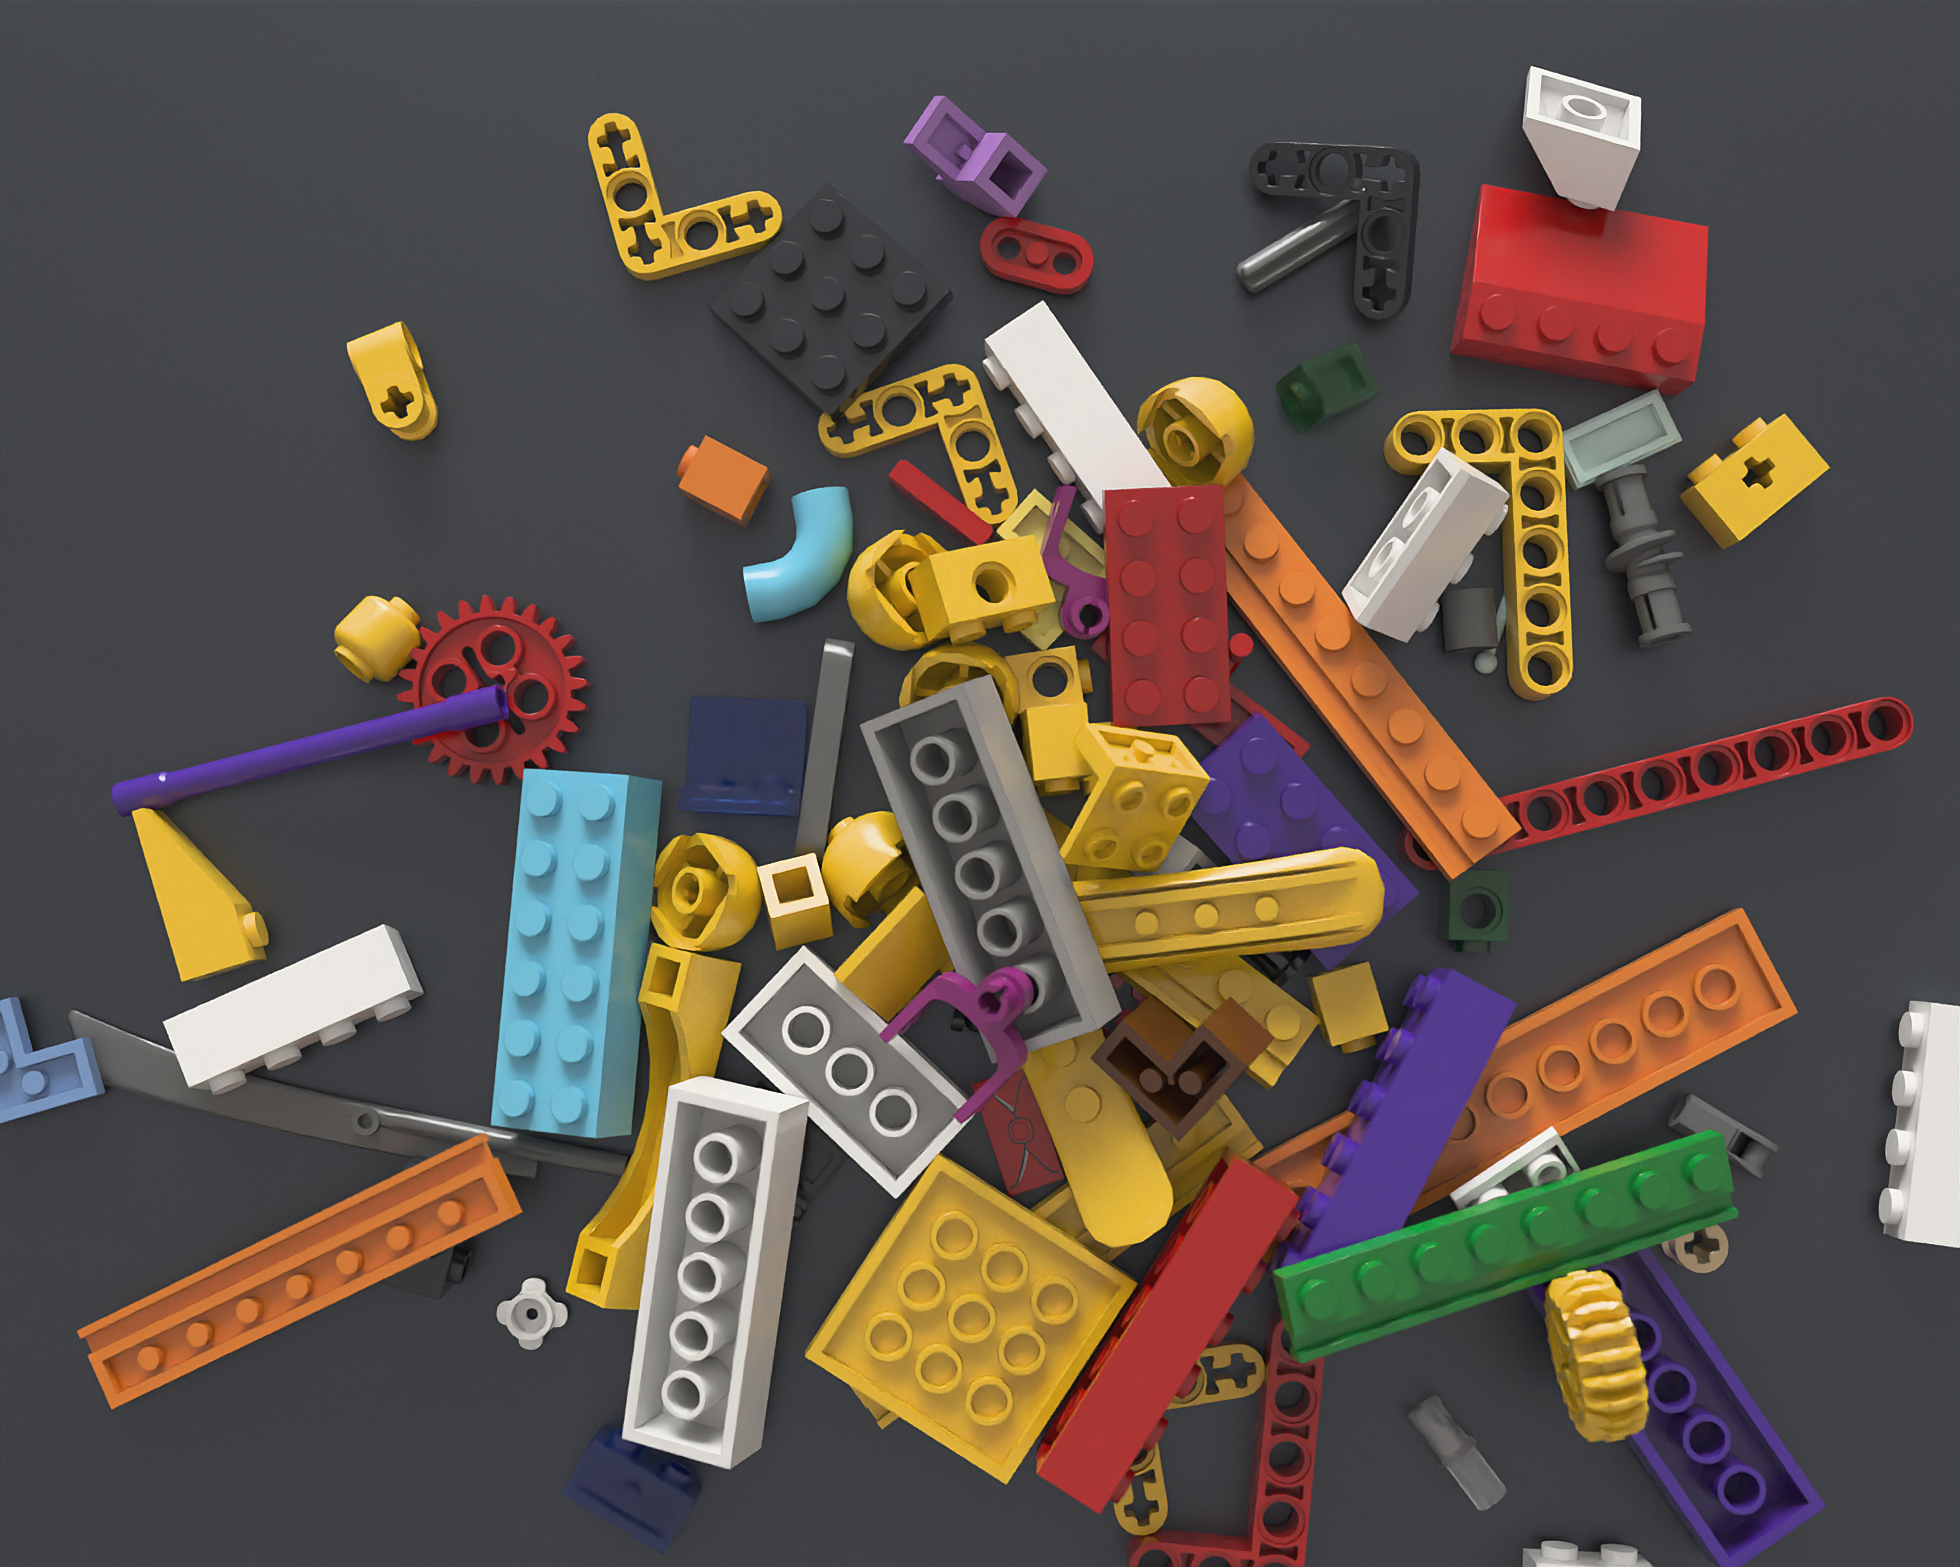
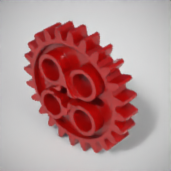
[397,595,591,786]

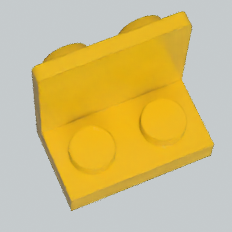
[1059,722,1211,873]

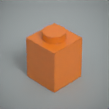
[676,435,772,528]

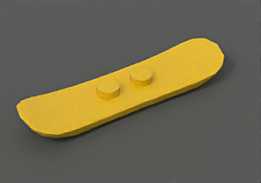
[1072,847,1385,974]
[1022,1027,1173,1248]

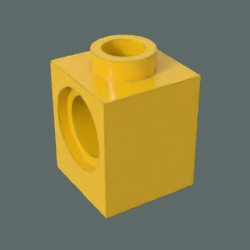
[1005,645,1093,716]
[1304,960,1389,1053]

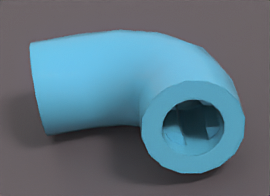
[743,487,853,624]

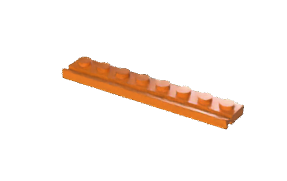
[1223,473,1522,883]
[77,1132,523,1410]

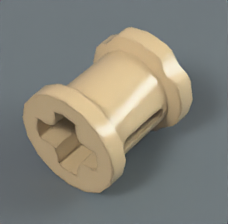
[1660,1225,1728,1273]

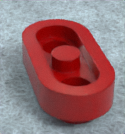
[980,217,1094,295]

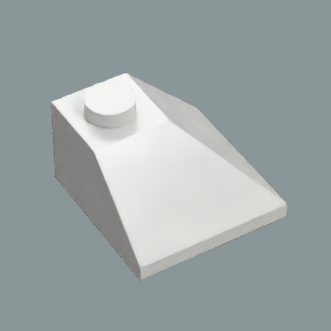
[1522,66,1641,211]

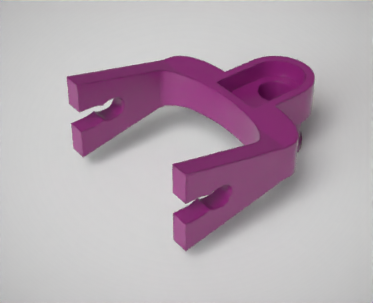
[1040,484,1110,640]
[878,967,1034,1124]

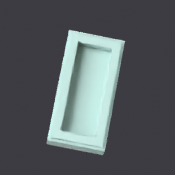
[1563,389,1682,492]

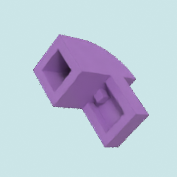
[903,96,1048,218]

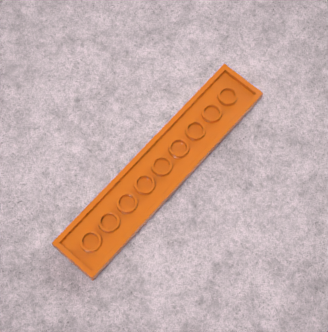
[1251,908,1798,1277]

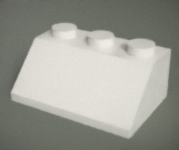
[1341,447,1510,643]

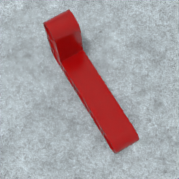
[1125,1307,1325,1567]

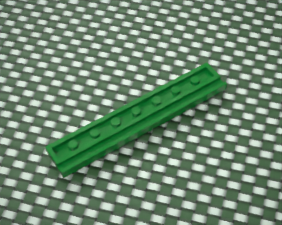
[1272,1129,1739,1364]

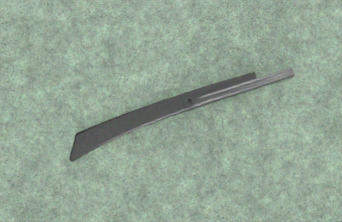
[68,1010,630,1179]

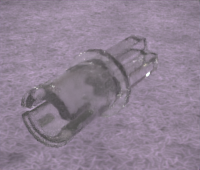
[1407,1394,1506,1511]

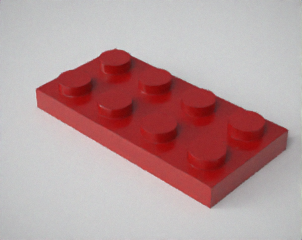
[1102,484,1231,728]

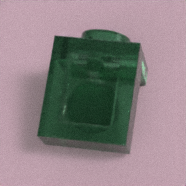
[1276,341,1381,434]

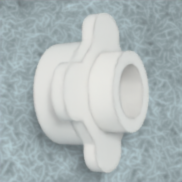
[497,1278,568,1350]

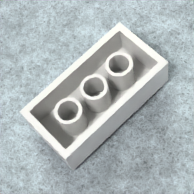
[721,945,974,1199]

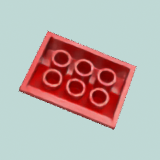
[1450,184,1708,396]

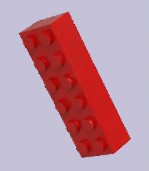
[1036,1146,1300,1515]

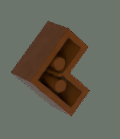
[1091,994,1275,1142]

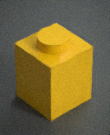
[757,853,833,951]

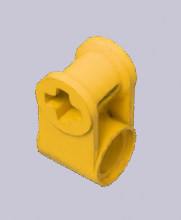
[347,321,438,441]

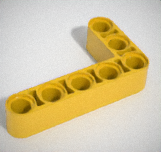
[1383,408,1573,701]

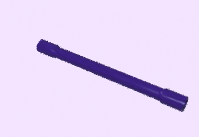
[112,684,509,817]

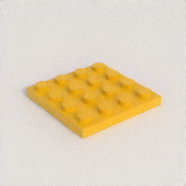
[805,1152,1138,1485]

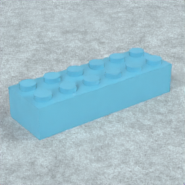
[491,768,663,1138]

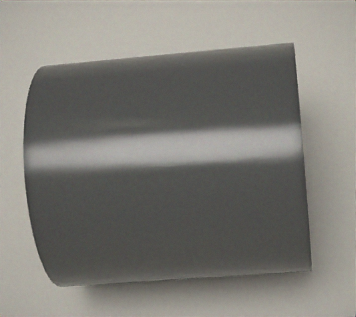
[1441,588,1499,653]

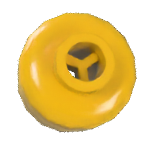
[334,596,423,683]

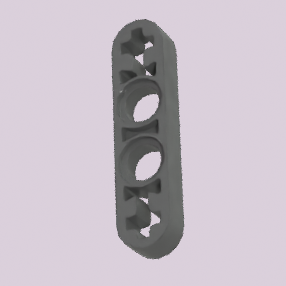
[794,638,856,867]

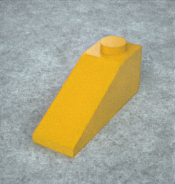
[132,808,269,982]

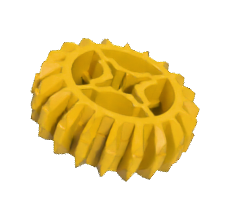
[1544,1270,1649,1442]

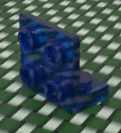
[678,696,808,818]

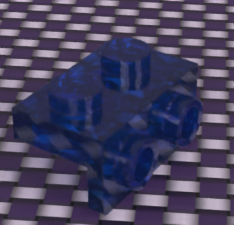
[562,1427,703,1555]

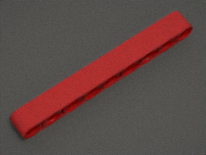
[1395,697,1914,871]

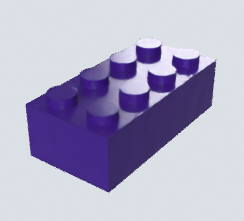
[1190,711,1420,972]

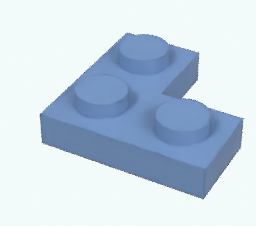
[0,997,105,1124]

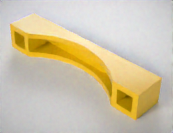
[565,942,742,1310]

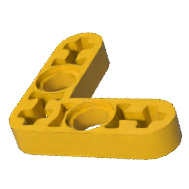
[588,113,784,281]
[818,364,1018,528]
[1113,1339,1265,1535]

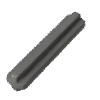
[1237,188,1365,293]

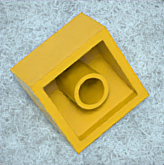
[833,886,955,1022]

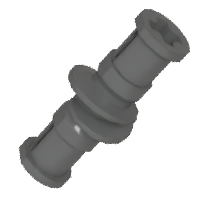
[1595,465,1693,648]

